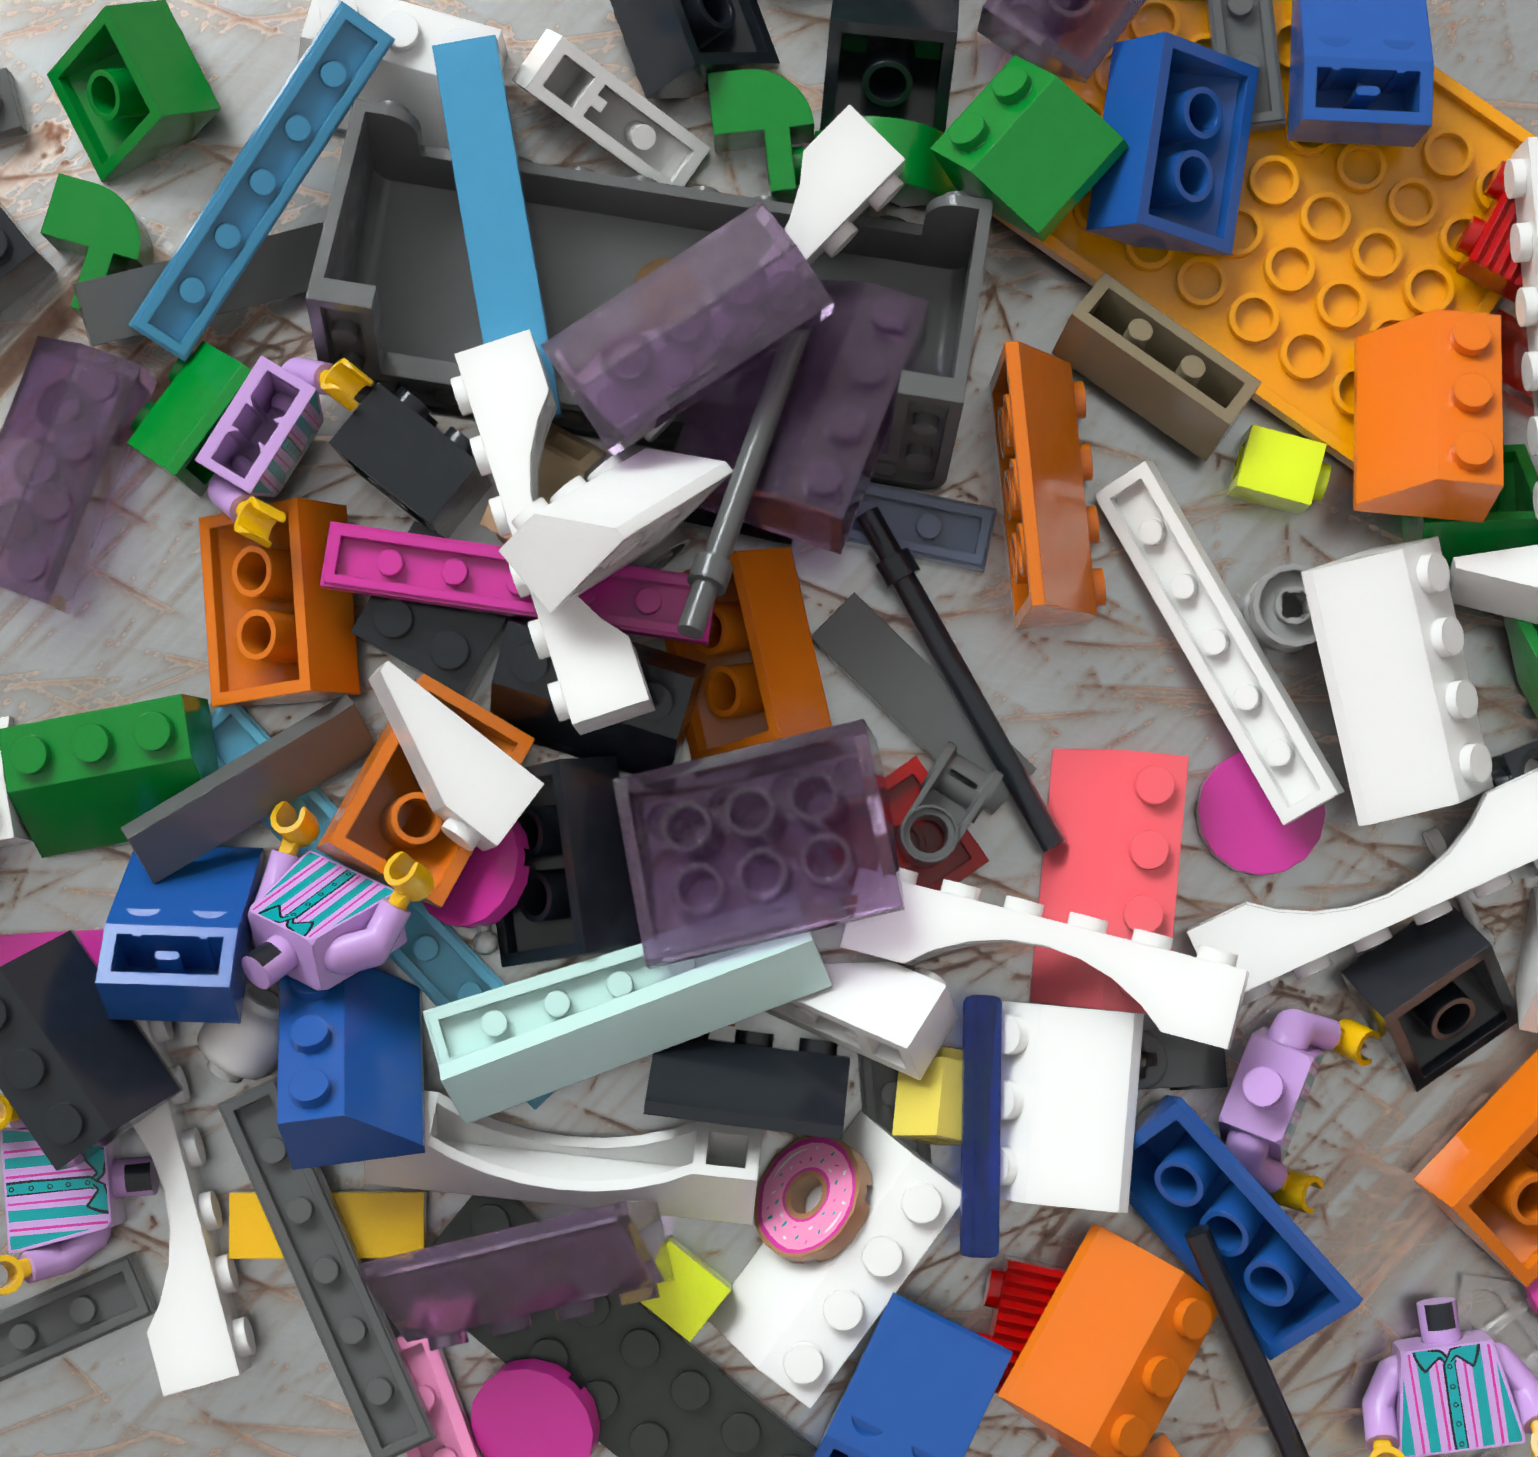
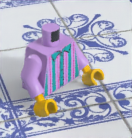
[195,355,374,548]
[241,801,434,991]
[1218,1009,1381,1214]
[0,1094,159,1296]
[1362,1297,1538,1457]

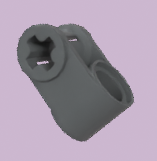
[896,740,1004,868]
[1138,1029,1228,1091]

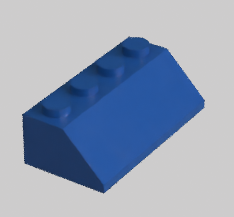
[1129,1095,1363,1360]

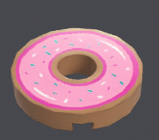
[754,1135,872,1264]

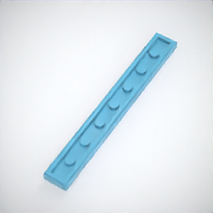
[210,706,555,1110]

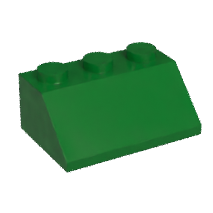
[0,694,219,858]

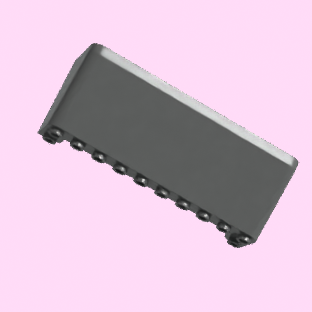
[305,99,994,490]

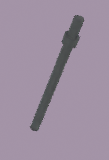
[677,291,821,639]

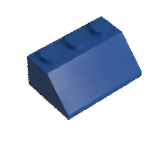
[1086,32,1259,256]
[277,968,425,1170]

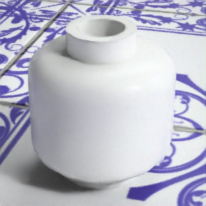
[197,983,279,1083]

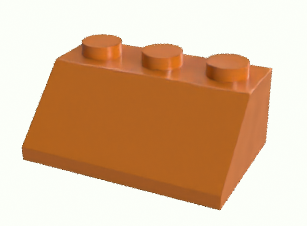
[1353,309,1504,523]
[199,497,360,707]
[664,547,834,767]
[316,674,535,908]
[1413,1049,1538,1288]
[997,1223,1218,1457]

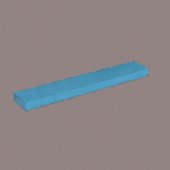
[128,1,395,362]
[432,34,563,419]

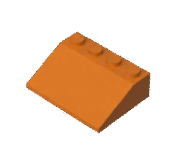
[990,341,1106,630]

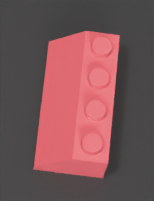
[1029,748,1189,1014]

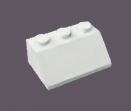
[298,0,508,148]
[498,448,733,613]
[980,1000,1144,1213]

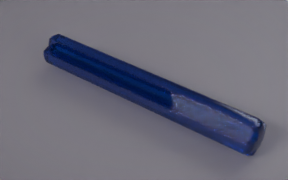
[960,995,1002,1258]

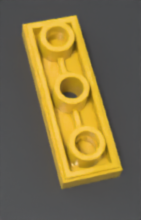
[229,1190,427,1259]

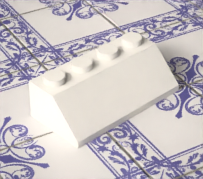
[1301,536,1494,826]
[708,1110,967,1409]

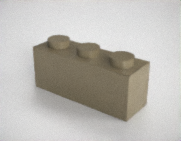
[1051,273,1262,462]

